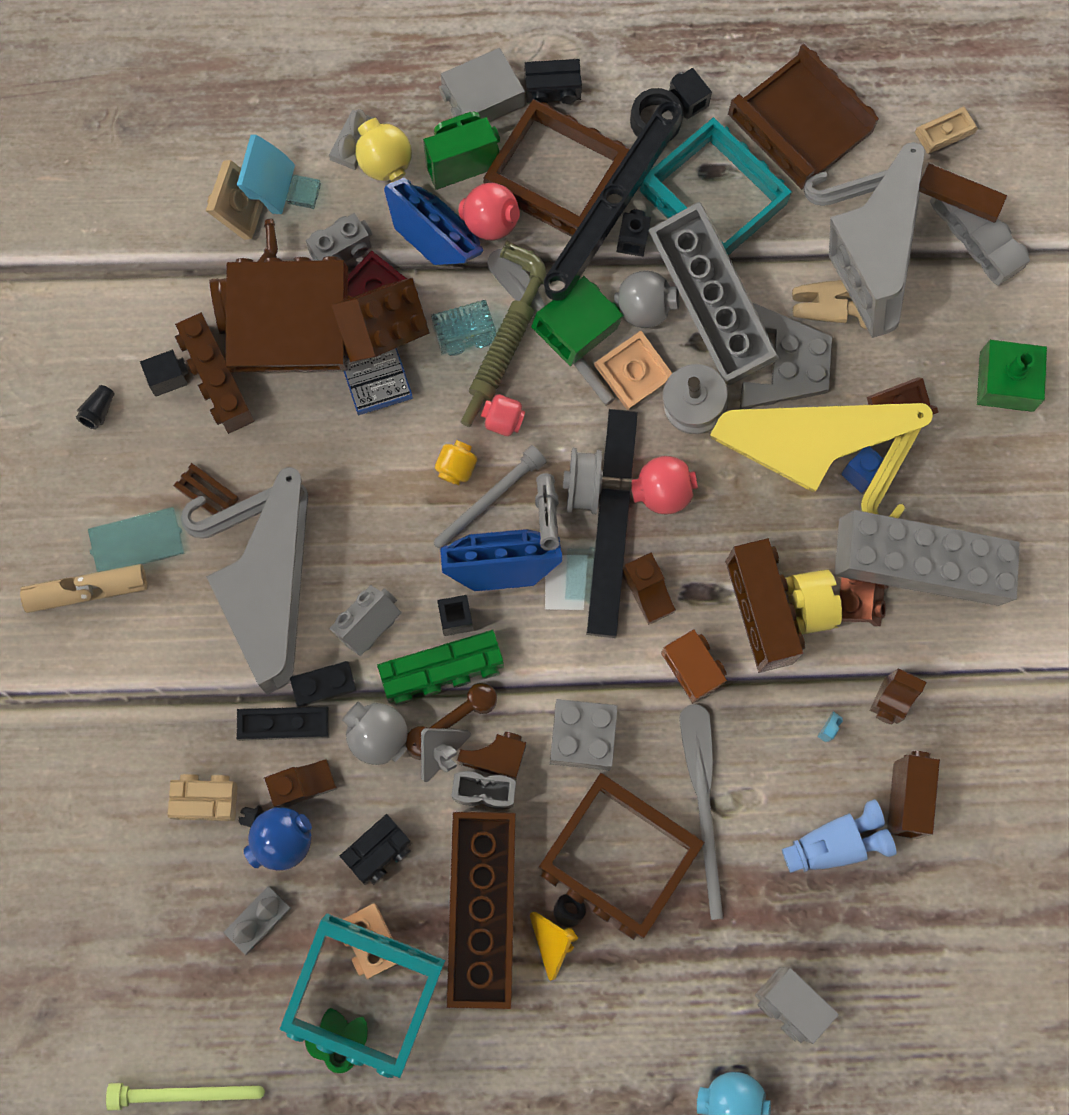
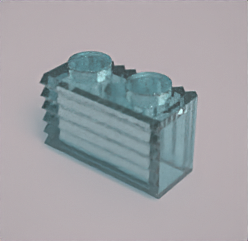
[431,300,496,356]

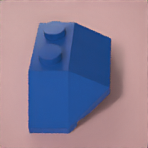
[384,177,483,265]
[440,529,562,592]

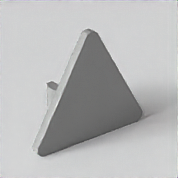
[421,728,471,782]

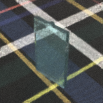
[88,507,185,572]

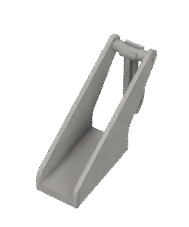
[804,142,925,338]
[181,467,308,694]

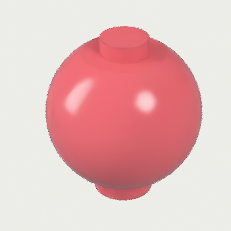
[458,183,520,241]
[631,456,698,515]

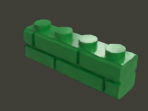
[377,630,504,705]

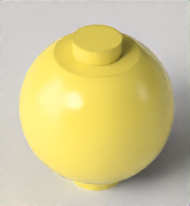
[355,118,412,182]

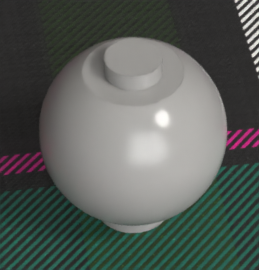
[614,271,679,328]
[342,702,408,765]

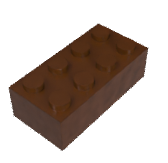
[725,538,805,673]

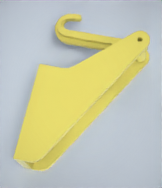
[710,403,933,518]

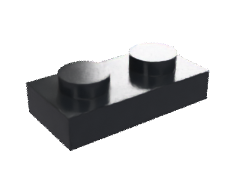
[290,661,357,707]

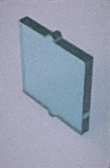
[565,547,595,604]

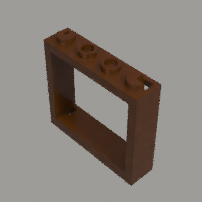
[483,99,630,237]
[538,773,705,940]

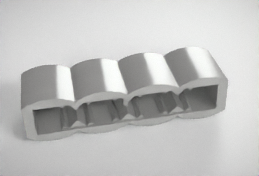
[930,175,1030,286]

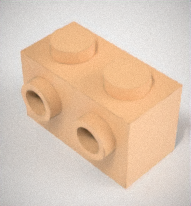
[343,903,397,979]

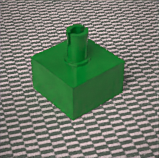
[977,339,1047,412]

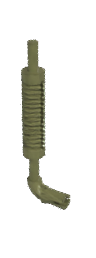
[461,240,547,427]

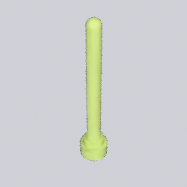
[106,1083,265,1111]

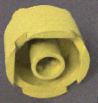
[785,569,842,635]

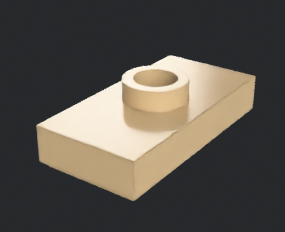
[915,107,978,154]

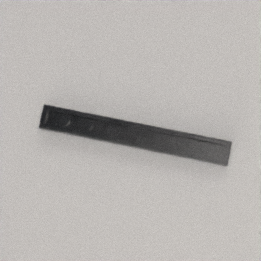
[586,409,638,638]

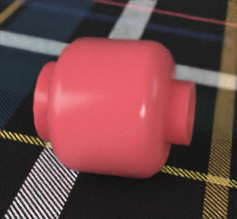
[481,394,525,437]

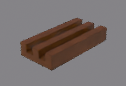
[173,463,239,515]

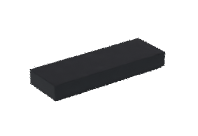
[236,706,329,741]

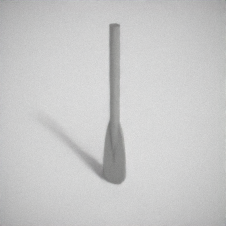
[487,249,615,406]
[679,704,723,920]

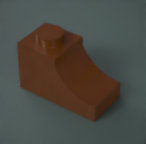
[623,552,676,625]
[870,668,927,725]
[457,732,526,781]
[264,759,337,808]

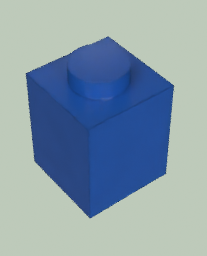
[841,446,884,493]

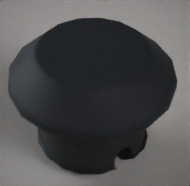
[238,805,264,828]

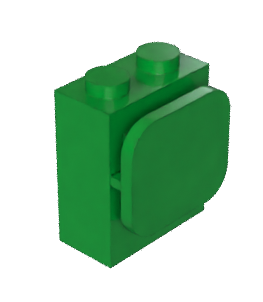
[423,111,500,190]

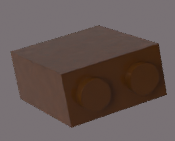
[887,751,940,839]

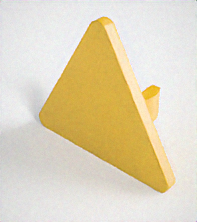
[530,912,578,981]

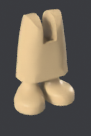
[792,280,867,329]

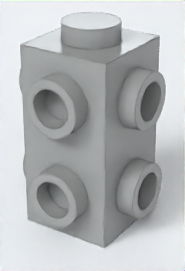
[306,213,372,262]
[329,585,401,656]

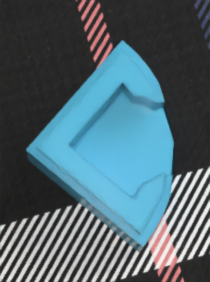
[817,712,843,742]

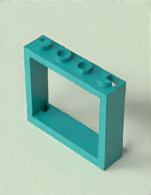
[639,117,792,256]
[279,913,446,1078]

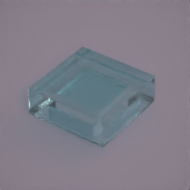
[286,175,321,209]

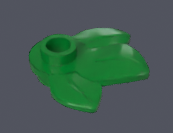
[305,1008,368,1073]

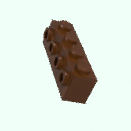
[175,312,254,434]

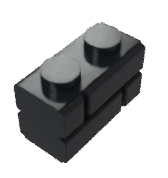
[524,59,582,104]
[339,813,412,885]

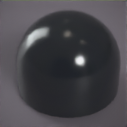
[553,894,586,927]

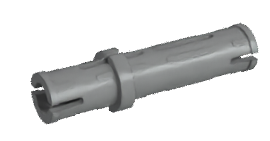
[535,473,559,550]

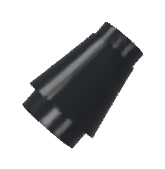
[76,385,115,430]

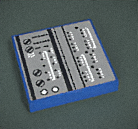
[344,348,413,416]

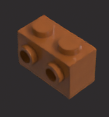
[661,629,727,704]

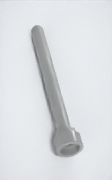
[434,445,547,548]

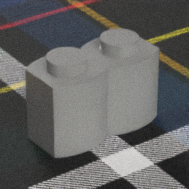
[451,771,516,810]

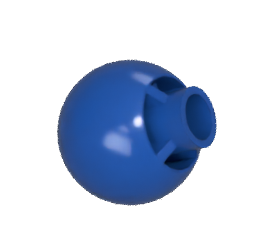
[244,807,312,871]

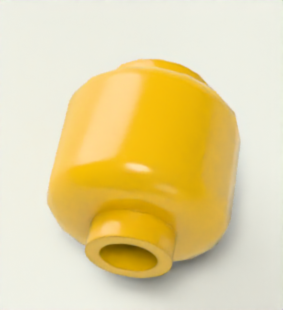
[435,440,477,486]

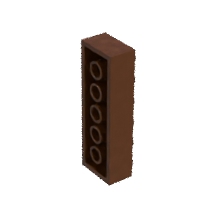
[447,812,516,1009]

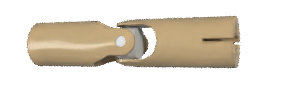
[20,564,147,613]

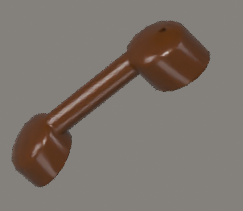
[405,683,497,760]

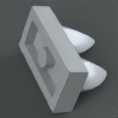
[329,109,373,170]
[223,886,291,955]

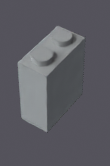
[439,48,525,122]

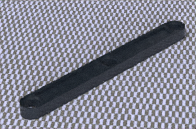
[544,101,682,301]

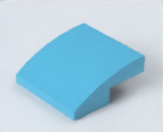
[237,135,295,214]

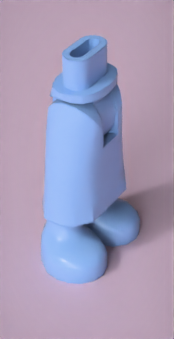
[782,799,897,873]

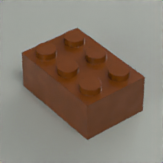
[332,278,430,362]

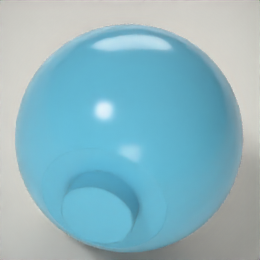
[697,1072,771,1115]

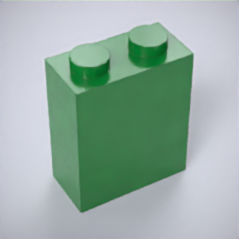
[531,276,624,367]

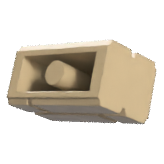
[168,774,238,821]

